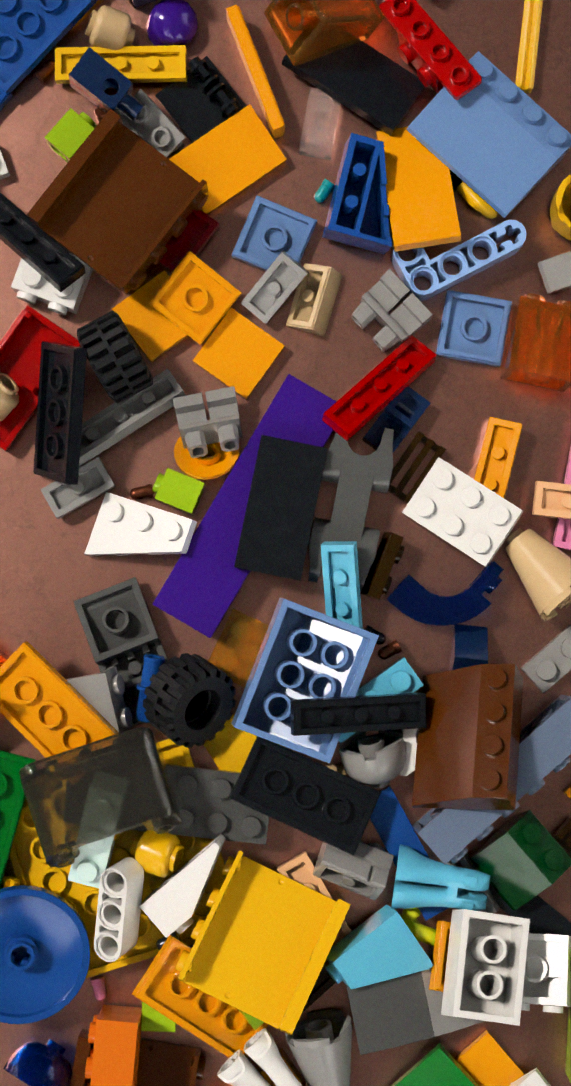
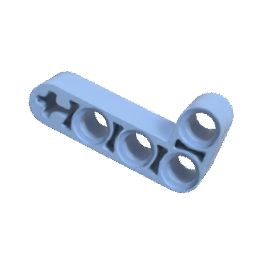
[391,220,527,301]

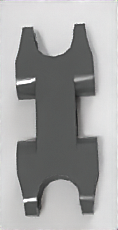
[308,428,394,591]

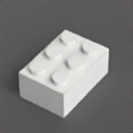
[441,909,530,1026]

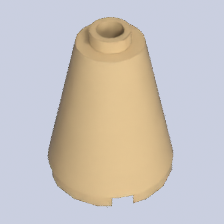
[505,528,571,622]

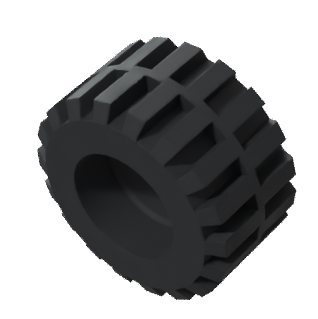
[77,310,153,404]
[143,653,236,748]

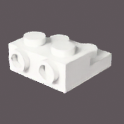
[11,241,93,315]
[521,933,571,1014]

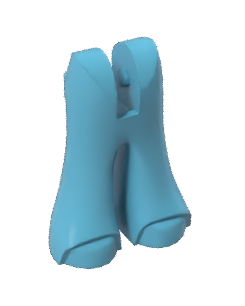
[391,844,491,911]

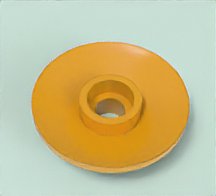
[174,436,240,480]

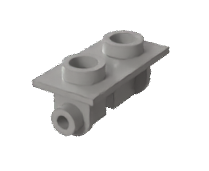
[119,89,186,158]

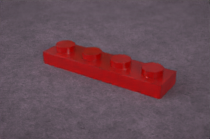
[322,335,437,441]

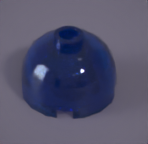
[3,1039,72,1086]

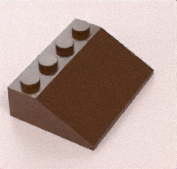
[412,664,523,810]

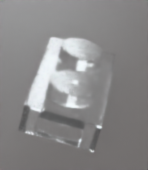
[299,88,341,160]

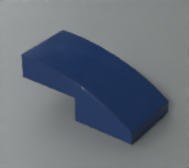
[362,386,430,452]

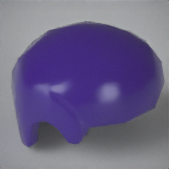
[146,0,198,46]

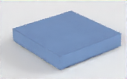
[231,196,317,272]
[435,290,512,367]

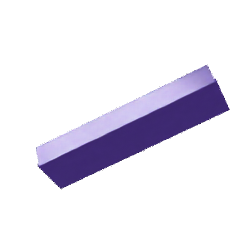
[153,374,337,638]

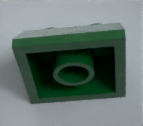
[469,810,571,911]

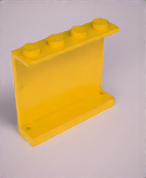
[175,850,351,1035]

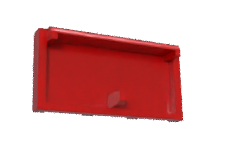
[0,305,81,452]

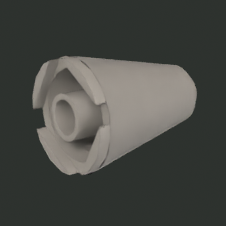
[285,1009,353,1086]

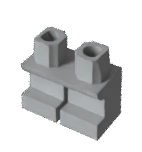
[351,269,433,352]
[172,386,243,458]

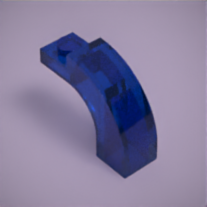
[385,561,504,626]

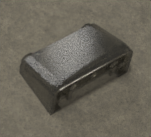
[19,727,183,868]

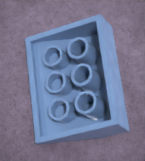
[406,51,571,218]
[231,598,379,764]

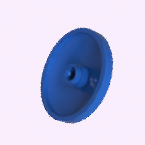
[0,885,90,1024]

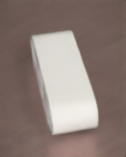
[94,857,144,962]

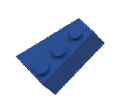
[322,133,392,255]

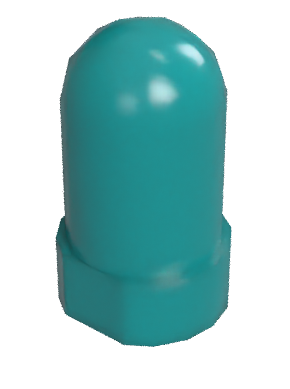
[314,179,335,203]

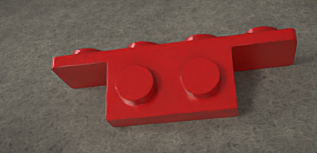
[379,0,482,100]

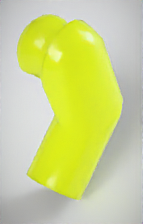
[399,908,436,947]

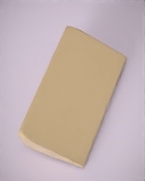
[286,263,342,336]

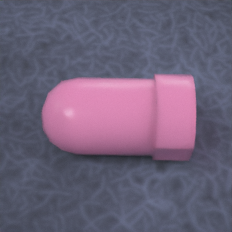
[90,975,107,1001]

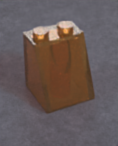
[264,0,385,66]
[499,293,571,392]

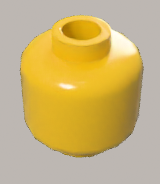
[131,828,184,878]

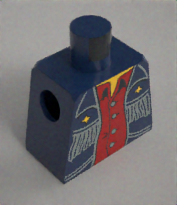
[69,47,145,121]

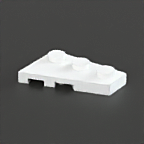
[84,492,197,557]

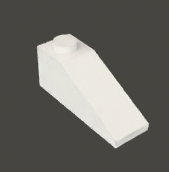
[139,834,226,938]

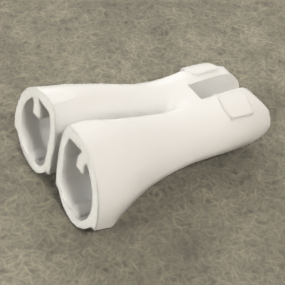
[217,1028,302,1086]

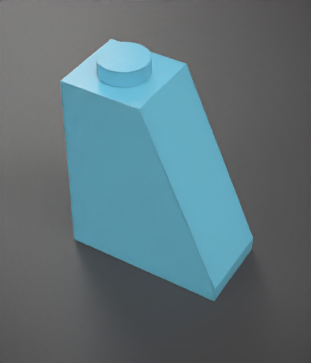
[325,904,434,990]

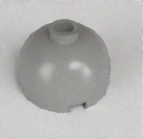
[339,730,406,788]

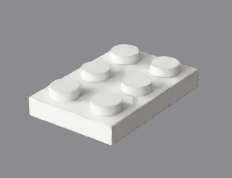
[402,457,523,568]

